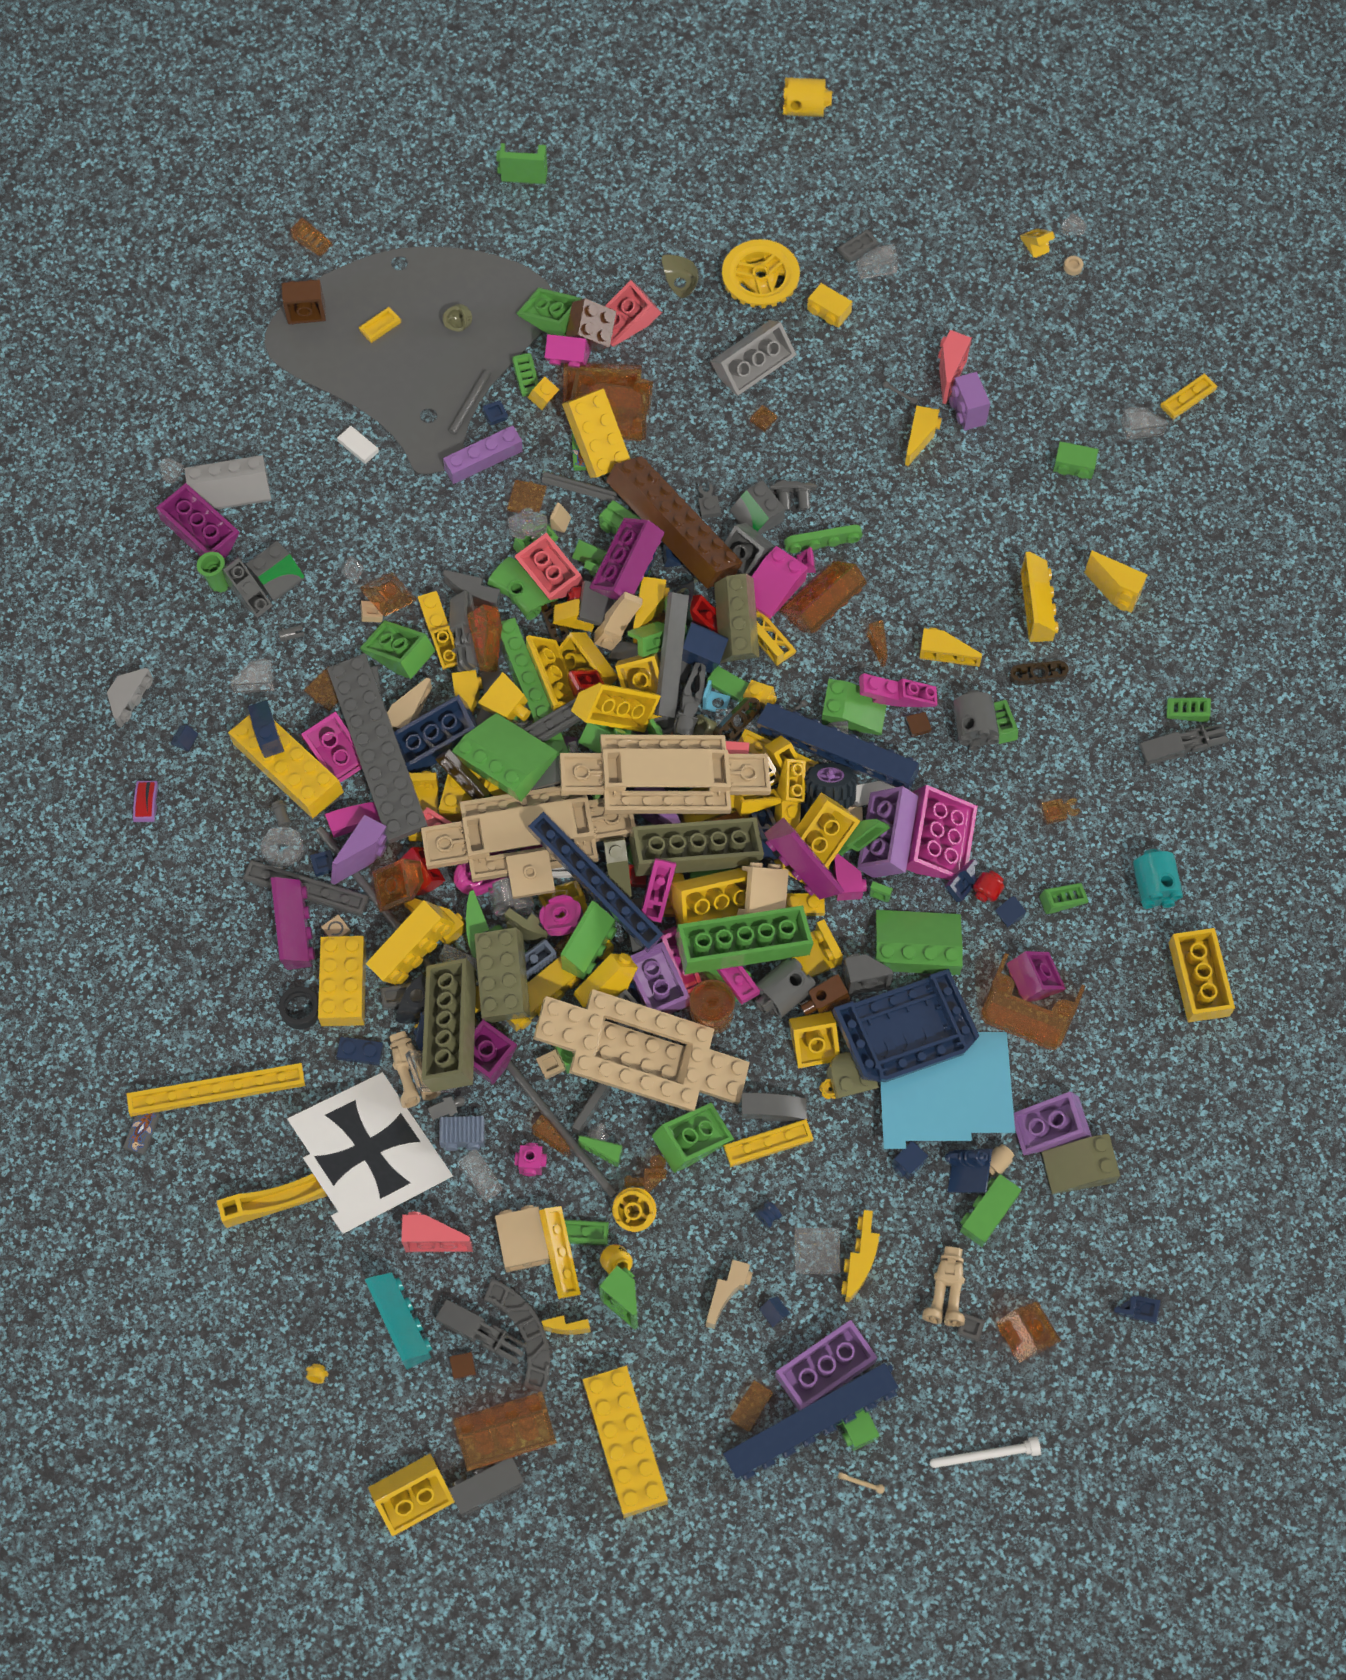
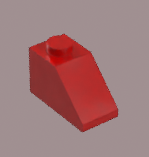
[690,595,718,633]
[568,670,604,698]

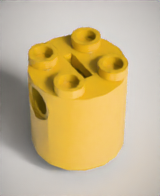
[783,78,832,117]

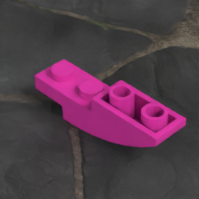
[859,673,937,707]

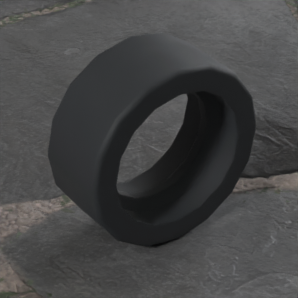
[278,986,319,1030]

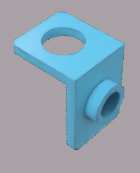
[702,680,730,715]

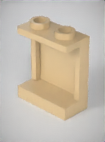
[737,862,789,915]
[495,1205,550,1273]

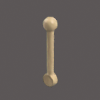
[838,1473,885,1494]

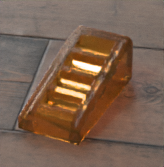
[290,218,333,257]
[866,620,888,667]
[532,1115,571,1157]

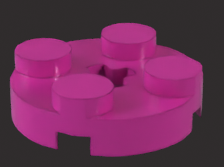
[539,895,583,936]

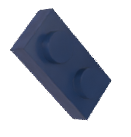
[336,1037,384,1066]

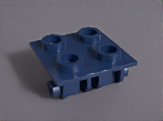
[945,1149,992,1193]

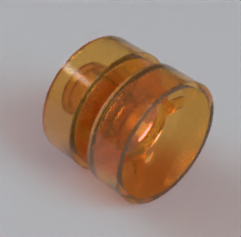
[689,979,735,1034]

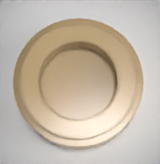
[1064,256,1083,276]

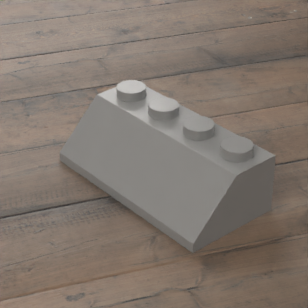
[710,321,796,396]
[184,455,271,510]

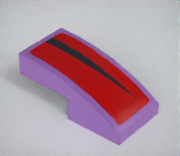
[133,781,159,822]

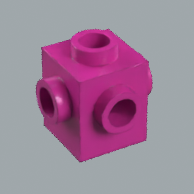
[515,1143,547,1177]

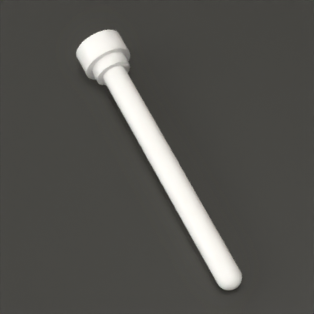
[930,1436,1041,1468]

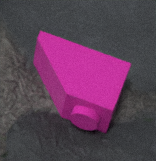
[833,854,867,901]

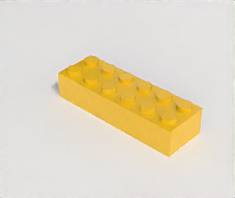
[228,714,344,819]
[583,1366,668,1518]

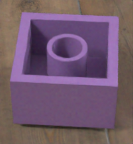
[949,372,990,431]

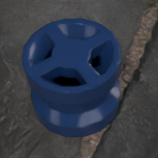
[754,1200,782,1229]

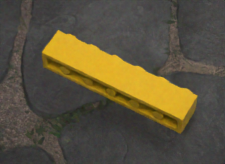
[506,939,614,1032]

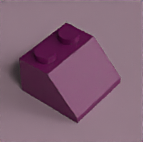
[1007,951,1066,1002]
[473,1020,517,1085]

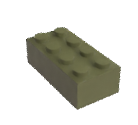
[474,927,530,1023]

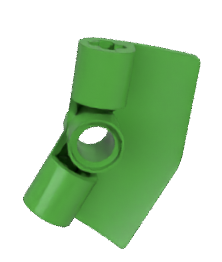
[488,557,558,620]

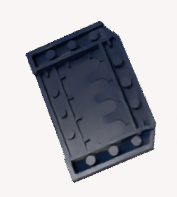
[832,969,979,1082]

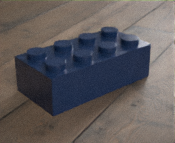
[395,695,478,773]

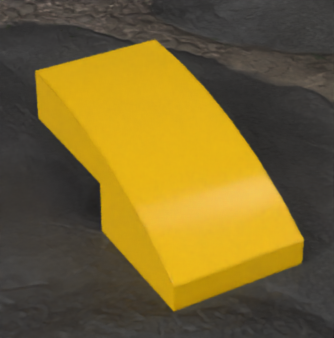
[542,1315,591,1335]

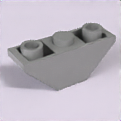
[107,668,153,728]

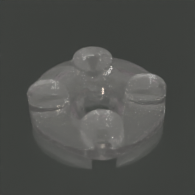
[508,508,548,539]
[261,827,304,869]

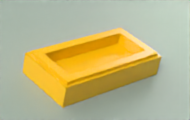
[359,307,401,343]

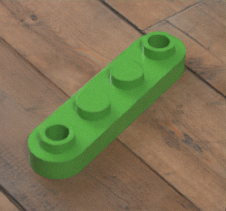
[784,525,863,553]

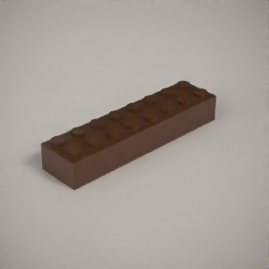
[606,456,743,589]

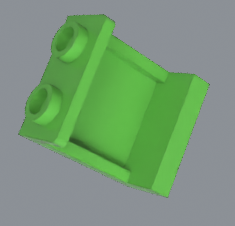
[496,143,547,184]

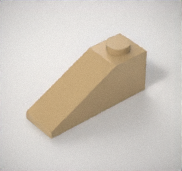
[387,678,432,732]

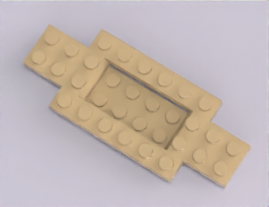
[559,735,771,814]
[421,786,635,882]
[533,989,750,1112]

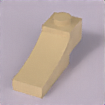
[594,592,643,651]
[706,1260,753,1329]

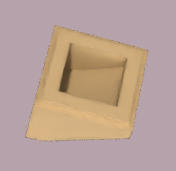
[550,503,571,533]

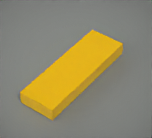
[1160,373,1217,420]

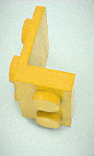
[409,771,438,813]

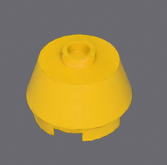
[612,1187,656,1232]

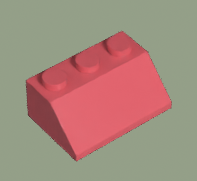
[514,533,584,600]

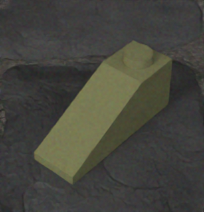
[603,837,632,899]

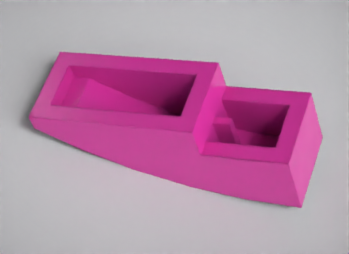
[325,802,382,838]

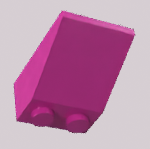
[545,334,591,368]
[752,546,808,619]
[299,712,362,783]

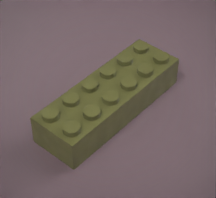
[629,817,764,876]
[422,958,476,1092]

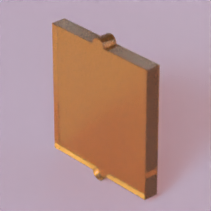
[507,480,547,517]
[304,666,339,711]

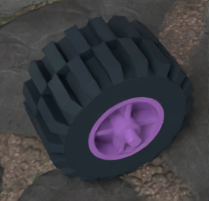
[805,762,857,809]

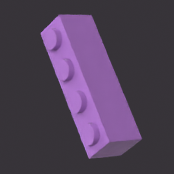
[443,426,522,484]

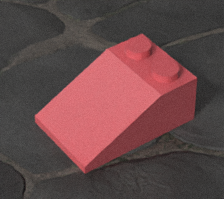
[605,280,662,347]
[938,330,972,404]
[401,1211,473,1252]

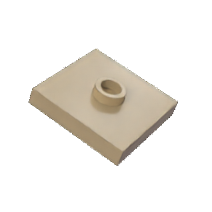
[506,850,555,899]

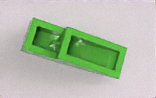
[838,819,890,856]
[465,890,489,959]

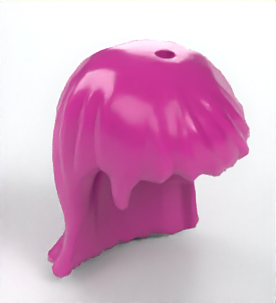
[454,851,510,896]

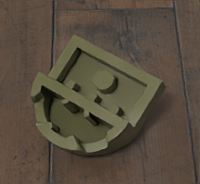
[504,908,548,944]
[827,1052,879,1099]

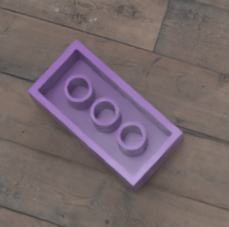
[857,786,918,878]
[775,1320,878,1411]

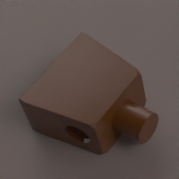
[800,974,851,1016]

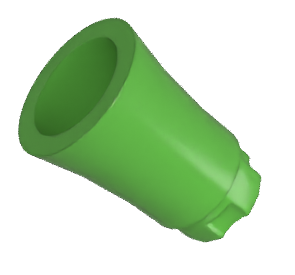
[197,552,228,593]

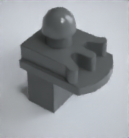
[427,1094,466,1120]

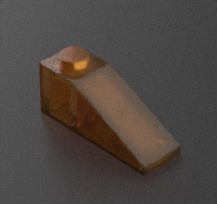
[467,605,502,672]

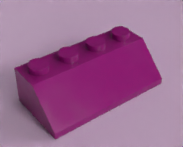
[156,483,239,559]
[590,518,665,601]
[764,817,844,900]
[271,877,315,970]

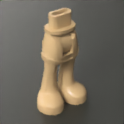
[389,1031,441,1108]
[922,1246,965,1327]

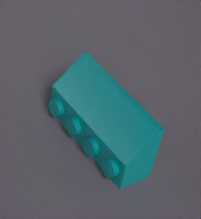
[365,1273,433,1370]

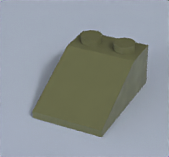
[1041,1134,1120,1195]

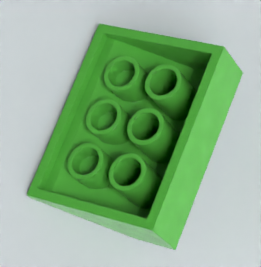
[452,713,560,802]
[875,910,963,975]

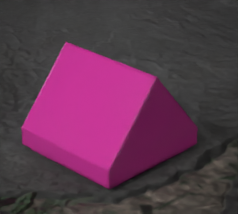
[796,547,816,573]

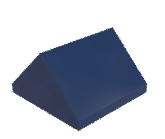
[682,622,728,673]

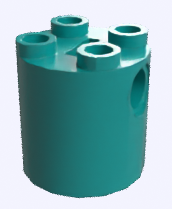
[1132,849,1183,909]

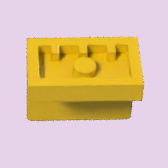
[791,919,843,977]

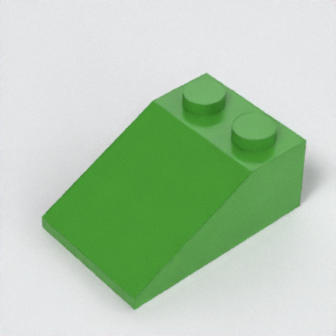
[517,288,582,336]
[360,620,436,679]
[821,679,886,735]
[652,1103,734,1173]

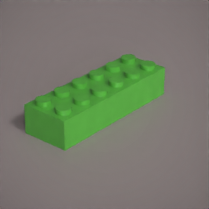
[675,905,813,975]

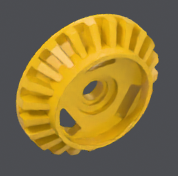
[722,239,800,308]

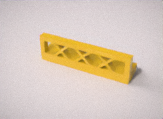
[756,610,796,666]

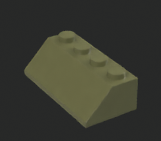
[714,573,759,663]

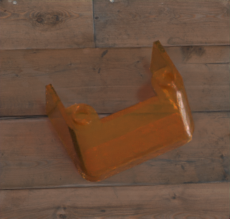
[981,953,1086,1050]

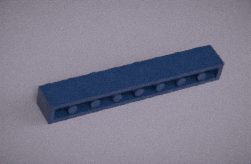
[757,702,919,790]
[528,812,664,953]
[723,1363,900,1482]

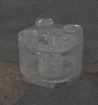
[488,878,534,921]

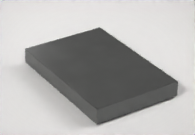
[577,580,639,634]

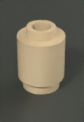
[989,1144,1014,1177]

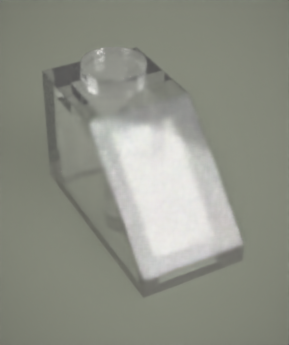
[856,244,899,279]
[1121,407,1167,440]
[230,659,274,693]
[457,1148,503,1203]

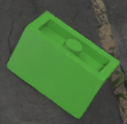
[628,622,665,657]

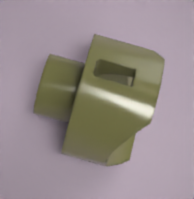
[443,304,472,331]
[693,714,717,735]

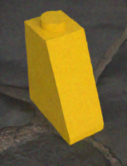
[574,953,638,1008]

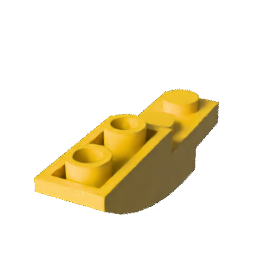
[418,591,457,670]
[774,759,806,830]
[841,1210,880,1302]

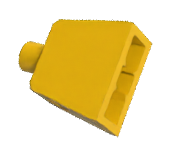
[478,672,531,722]

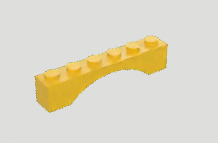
[217,1173,327,1228]

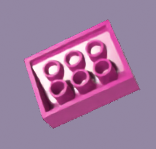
[906,785,978,880]

